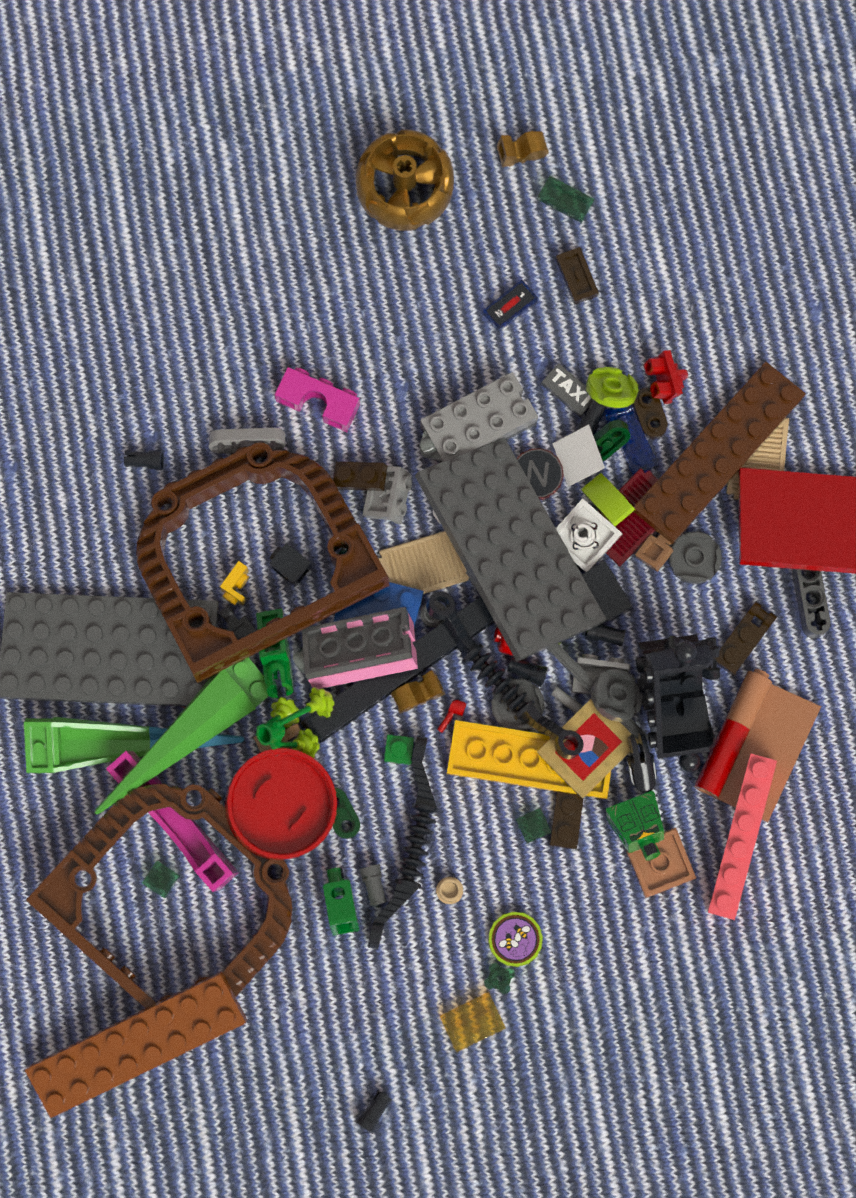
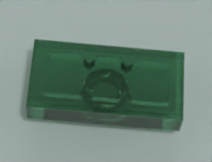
[537,176,595,223]

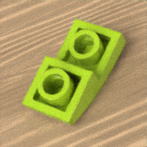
[581,473,635,527]

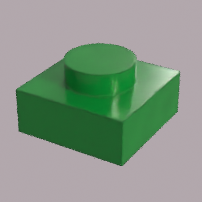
[384,735,414,765]

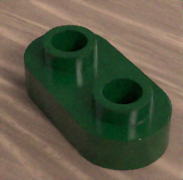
[593,420,630,461]
[332,787,361,839]

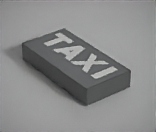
[541,363,593,418]

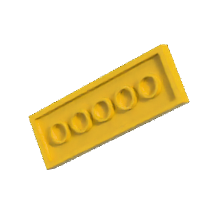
[447,720,611,799]

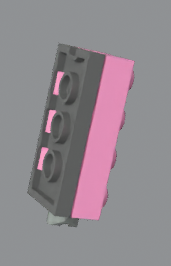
[293,607,418,689]

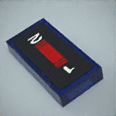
[482,280,539,332]

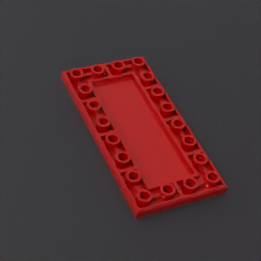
[738,468,856,574]

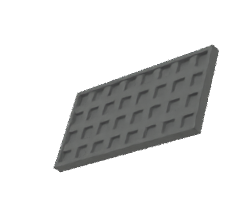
[415,438,607,662]
[0,592,219,707]

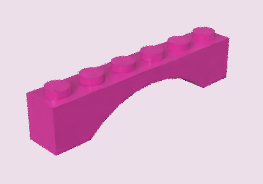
[106,751,239,892]

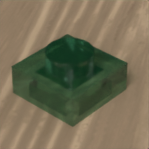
[515,808,552,844]
[142,861,180,899]

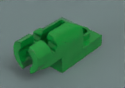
[256,608,294,698]

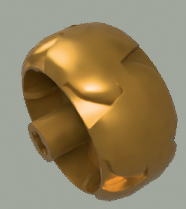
[356,130,454,231]

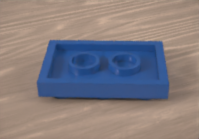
[333,582,424,628]

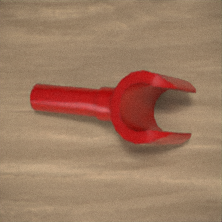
[437,700,467,733]

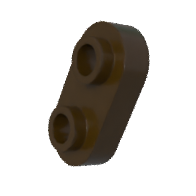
[632,388,668,440]

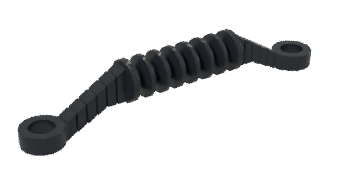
[426,591,584,759]
[368,735,439,950]

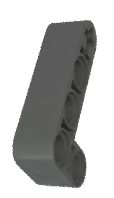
[791,569,830,639]

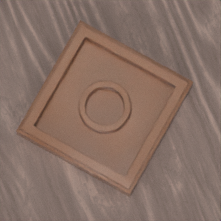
[626,828,696,898]

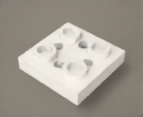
[556,498,622,572]

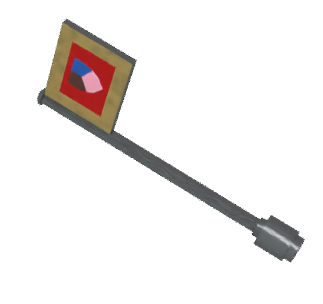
[466,571,648,799]

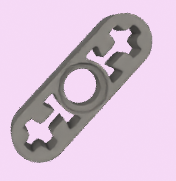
[209,428,285,454]

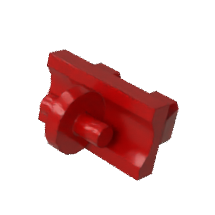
[643,350,689,404]

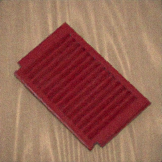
[590,468,658,567]

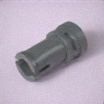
[359,864,387,906]

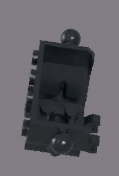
[635,634,720,772]

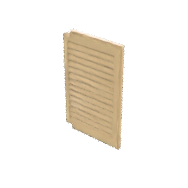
[726,418,789,500]
[378,531,470,594]

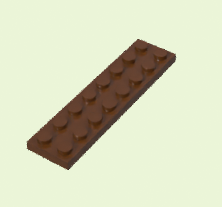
[633,362,806,544]

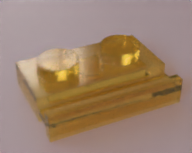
[439,992,506,1053]

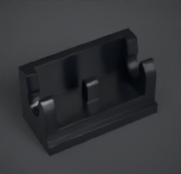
[582,561,634,622]

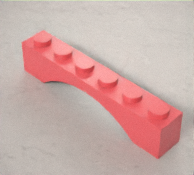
[708,754,777,920]

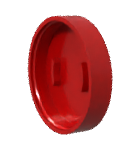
[225,748,337,860]

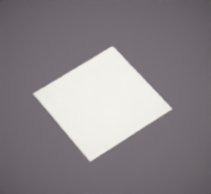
[553,424,605,487]

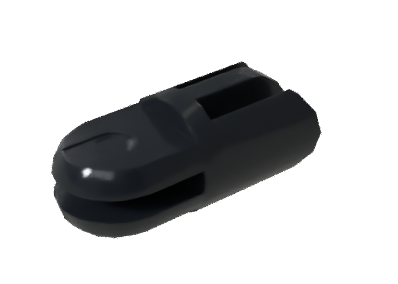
[627,732,656,792]

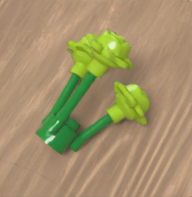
[256,687,335,758]

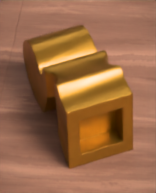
[497,131,549,167]
[391,670,445,714]

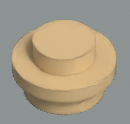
[436,877,463,904]

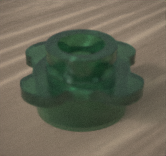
[484,963,515,994]

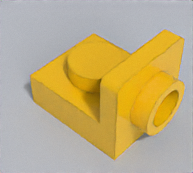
[220,561,249,606]

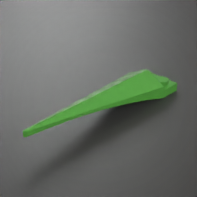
[94,657,269,814]

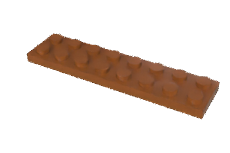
[25,971,247,1119]

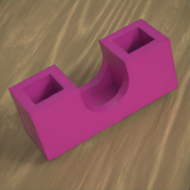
[275,367,360,432]

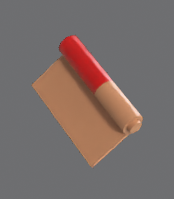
[694,669,821,823]

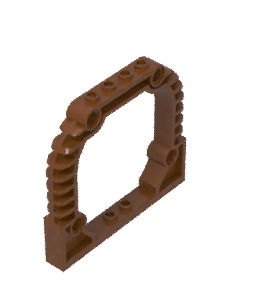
[136,443,390,683]
[26,784,292,1008]

